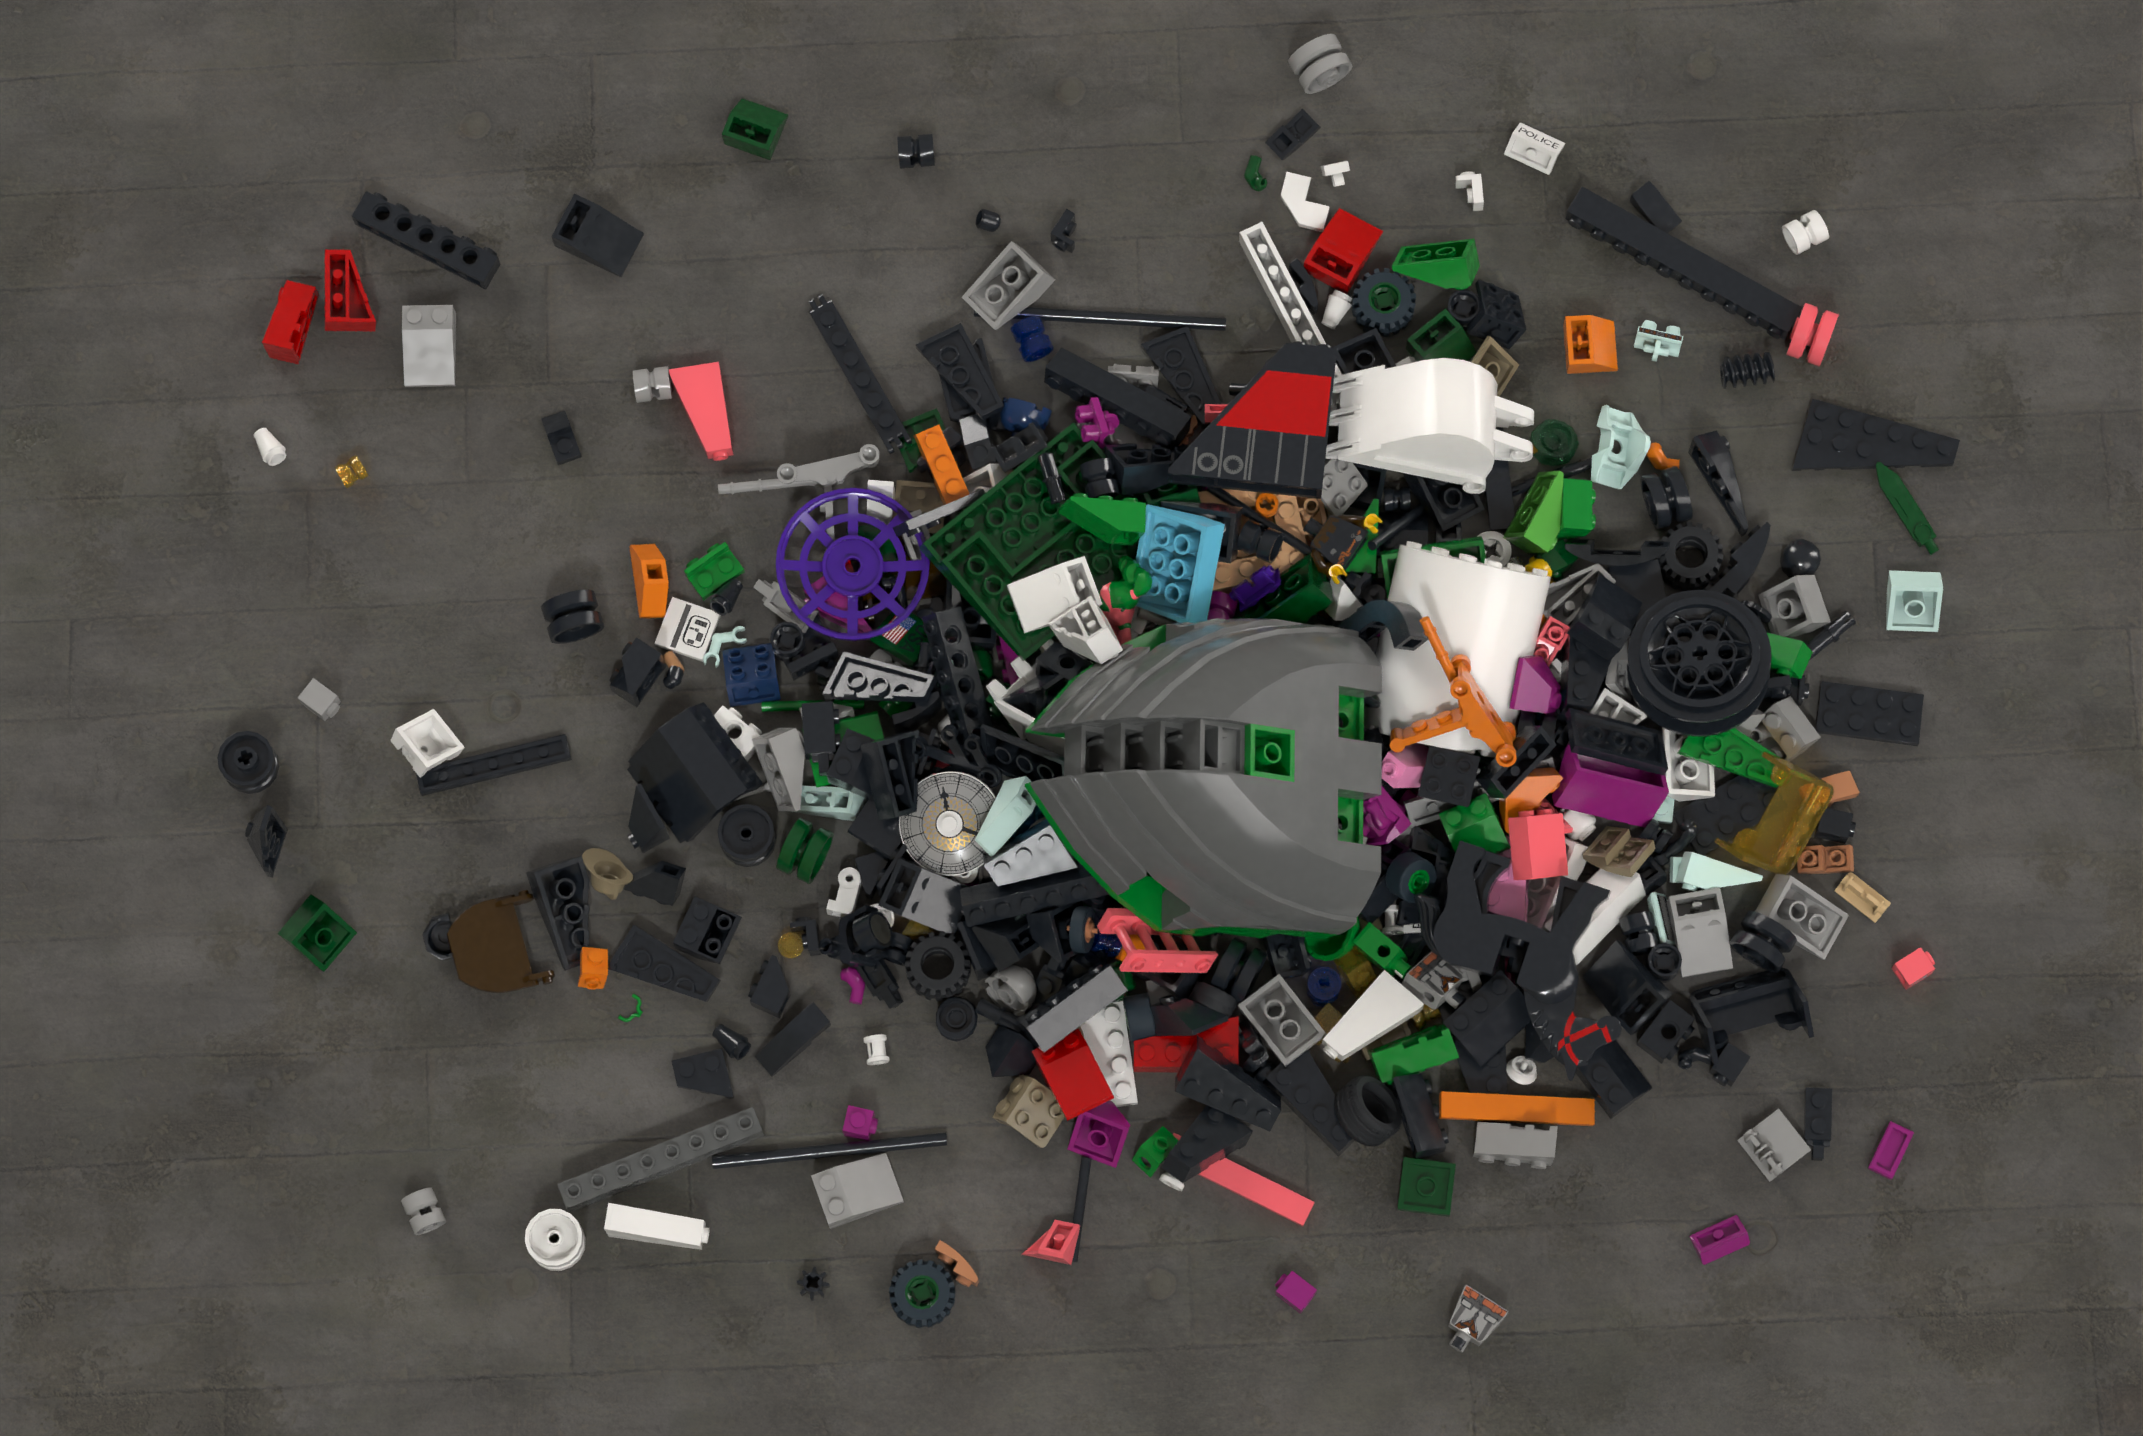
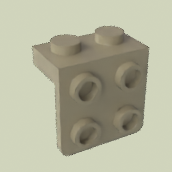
[992,1075,1065,1148]

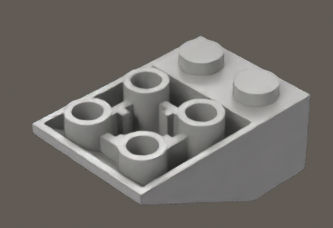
[1666,887,1733,978]

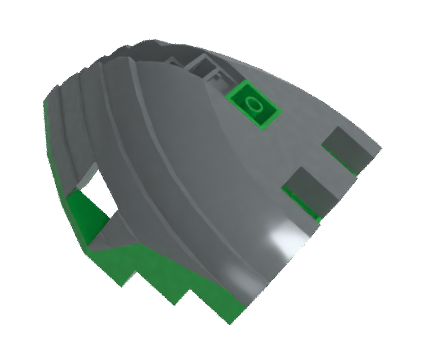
[1025,618,1382,939]

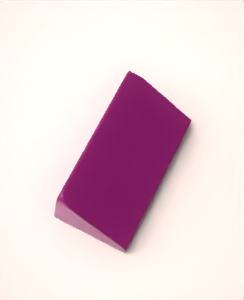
[1689,1215,1750,1265]

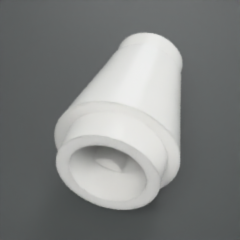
[1321,290,1352,329]
[254,428,286,466]

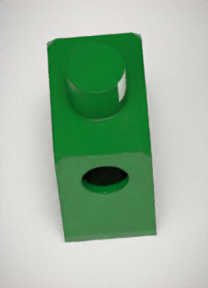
[1352,922,1413,980]

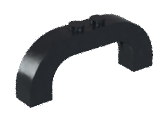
[1337,600,1428,651]

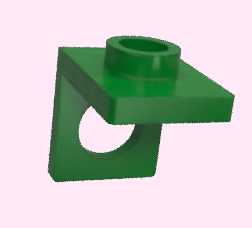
[1132,1126,1178,1178]

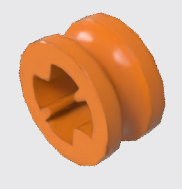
[1255,493,1279,518]

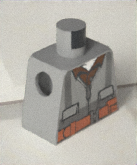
[1402,951,1466,1010]
[1448,1285,1509,1353]

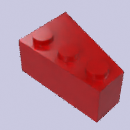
[324,249,376,332]

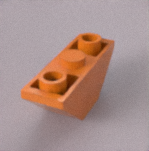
[629,544,669,618]
[1499,767,1564,834]

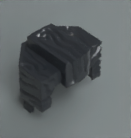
[422,913,452,960]

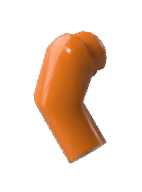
[1647,443,1680,470]

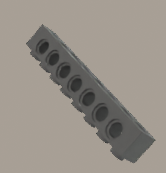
[557,1107,764,1213]

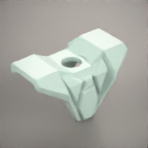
[1591,405,1651,489]

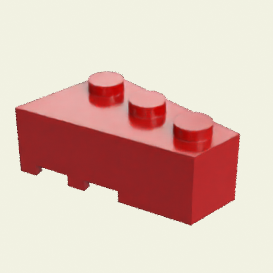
[262,280,319,365]

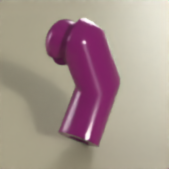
[840,967,866,1005]

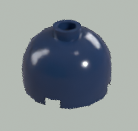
[1000,397,1052,437]

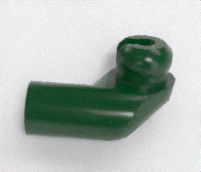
[1244,155,1268,192]

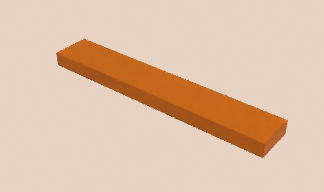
[1439,1091,1595,1126]

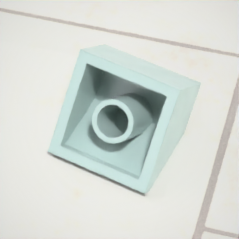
[1886,570,1943,632]

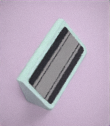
[1647,892,1675,945]

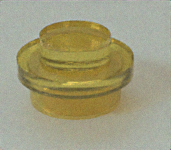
[778,932,804,959]

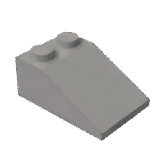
[962,241,1055,330]
[402,305,456,387]
[752,728,805,811]
[1755,874,1849,960]
[1238,974,1327,1067]
[811,1153,904,1229]

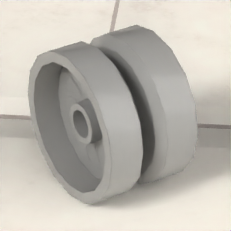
[1288,34,1353,94]

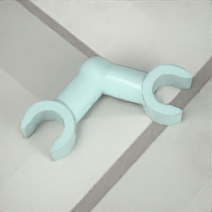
[703,626,747,668]

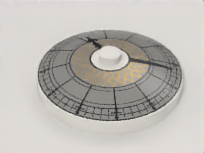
[899,772,996,876]

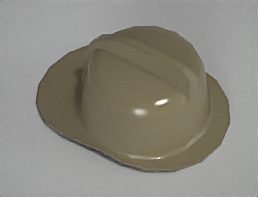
[582,848,633,900]

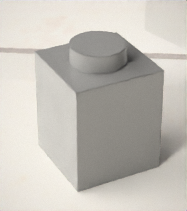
[297,678,341,721]

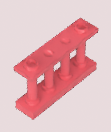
[1097,908,1218,973]

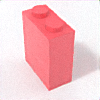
[1508,809,1568,880]

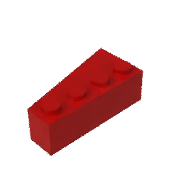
[1134,1016,1239,1073]

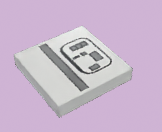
[654,597,721,662]

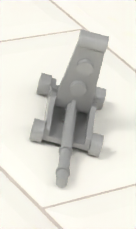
[718,444,879,553]

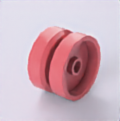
[1786,303,1839,367]

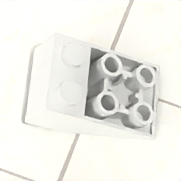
[1007,556,1102,634]

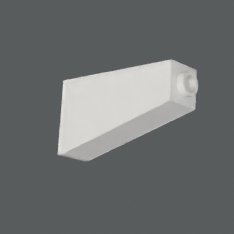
[1322,970,1424,1061]
[604,1203,710,1250]

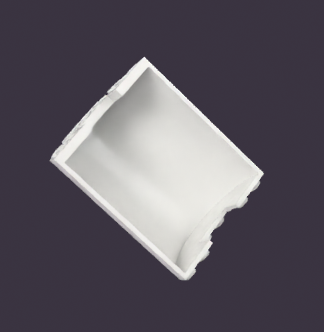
[1364,541,1551,758]

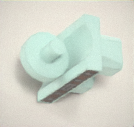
[1634,320,1683,362]

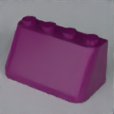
[1552,743,1669,828]

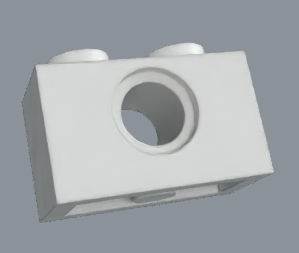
[714,705,762,762]

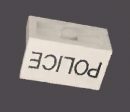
[1504,123,1565,175]

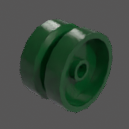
[776,818,834,884]

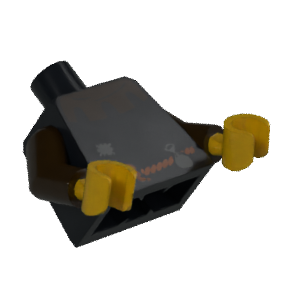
[1304,514,1383,584]

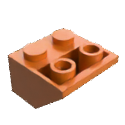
[1563,315,1618,374]

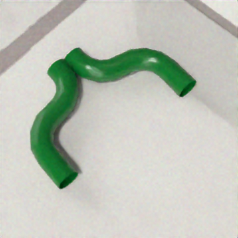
[618,994,643,1022]

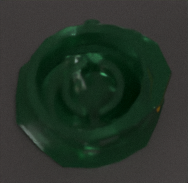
[1530,419,1579,466]

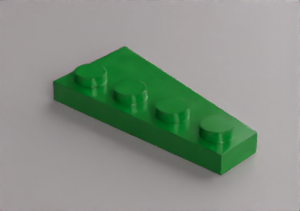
[1677,728,1791,788]

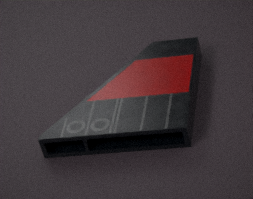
[1168,341,1337,499]

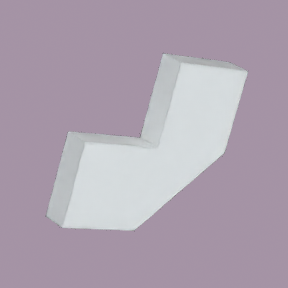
[1281,172,1329,232]

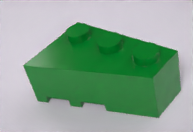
[1367,1023,1459,1085]

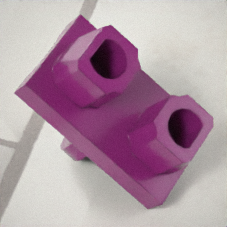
[1075,397,1119,449]

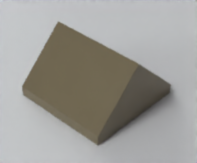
[1471,336,1519,397]

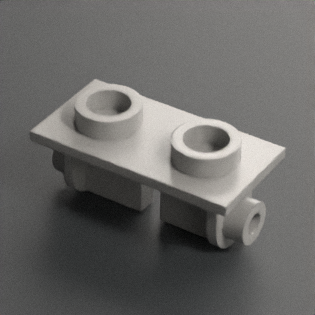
[1108,364,1159,391]

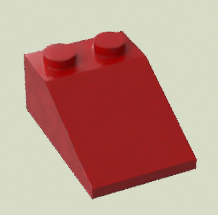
[1032,1029,1114,1121]

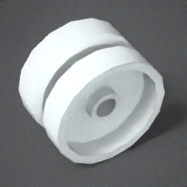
[525,1209,586,1271]

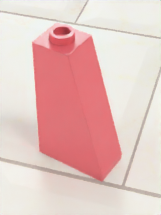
[669,362,733,461]

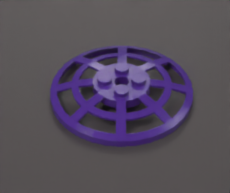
[776,488,930,641]

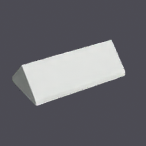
[1662,727,1715,802]
[1542,868,1646,965]

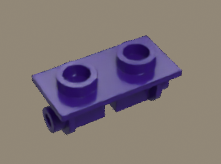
[1229,565,1281,612]

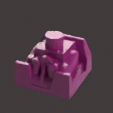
[1363,785,1412,846]

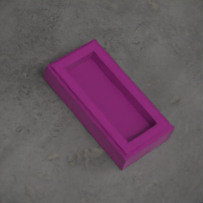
[1868,1121,1914,1180]

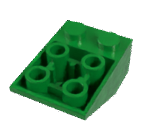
[1058,493,1146,545]

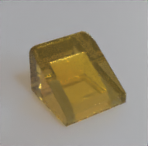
[902,920,935,939]

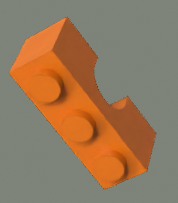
[914,424,969,505]

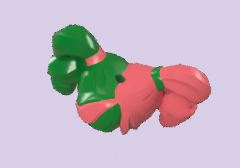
[1099,556,1152,645]

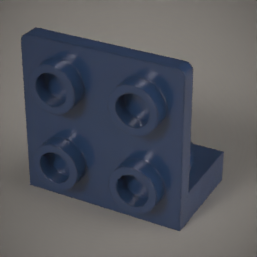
[722,643,781,707]

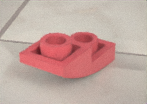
[1534,616,1569,667]

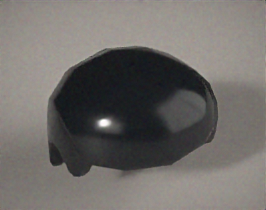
[1780,539,1821,578]

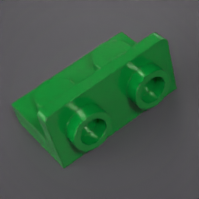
[684,542,745,601]

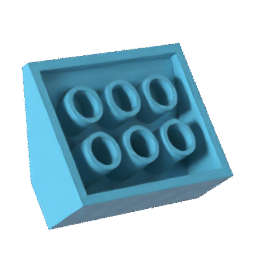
[1134,504,1225,623]

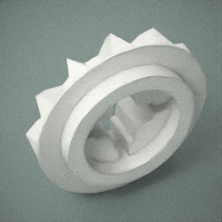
[1477,531,1512,566]

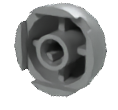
[985,965,1037,1016]

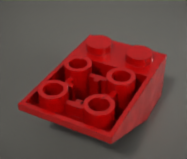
[1303,208,1383,295]

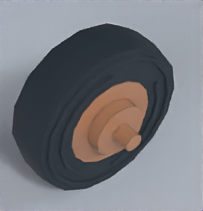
[1067,906,1098,953]

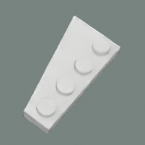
[1080,1001,1138,1107]

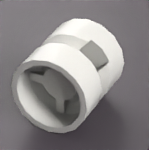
[1782,210,1829,255]

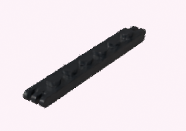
[809,294,912,454]

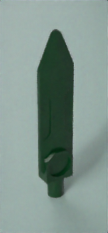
[1876,462,1939,555]

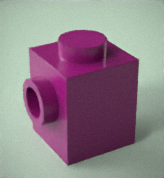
[842,1105,878,1140]

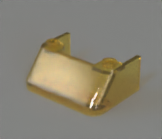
[1715,752,1834,875]

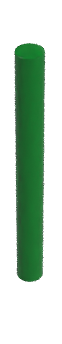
[762,700,864,712]

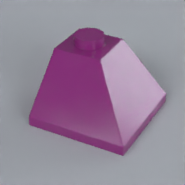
[1509,655,1562,713]
[1067,1101,1130,1168]

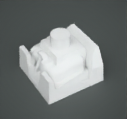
[391,709,465,777]

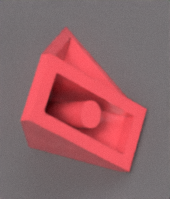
[1021,1220,1080,1265]

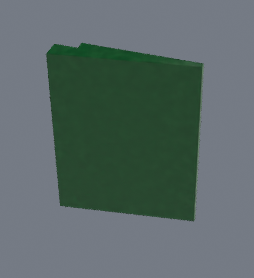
[919,423,1147,661]

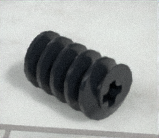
[1720,352,1775,389]

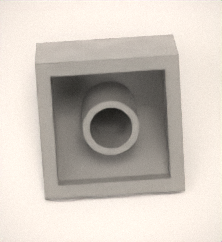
[1758,575,1831,638]

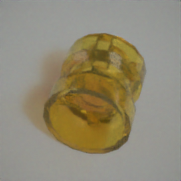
[334,455,369,489]
[1410,1004,1441,1031]

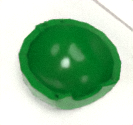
[1304,915,1361,961]

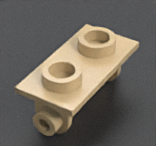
[1834,872,1891,923]

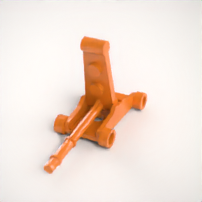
[1390,616,1517,767]

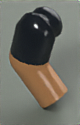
[663,650,684,689]

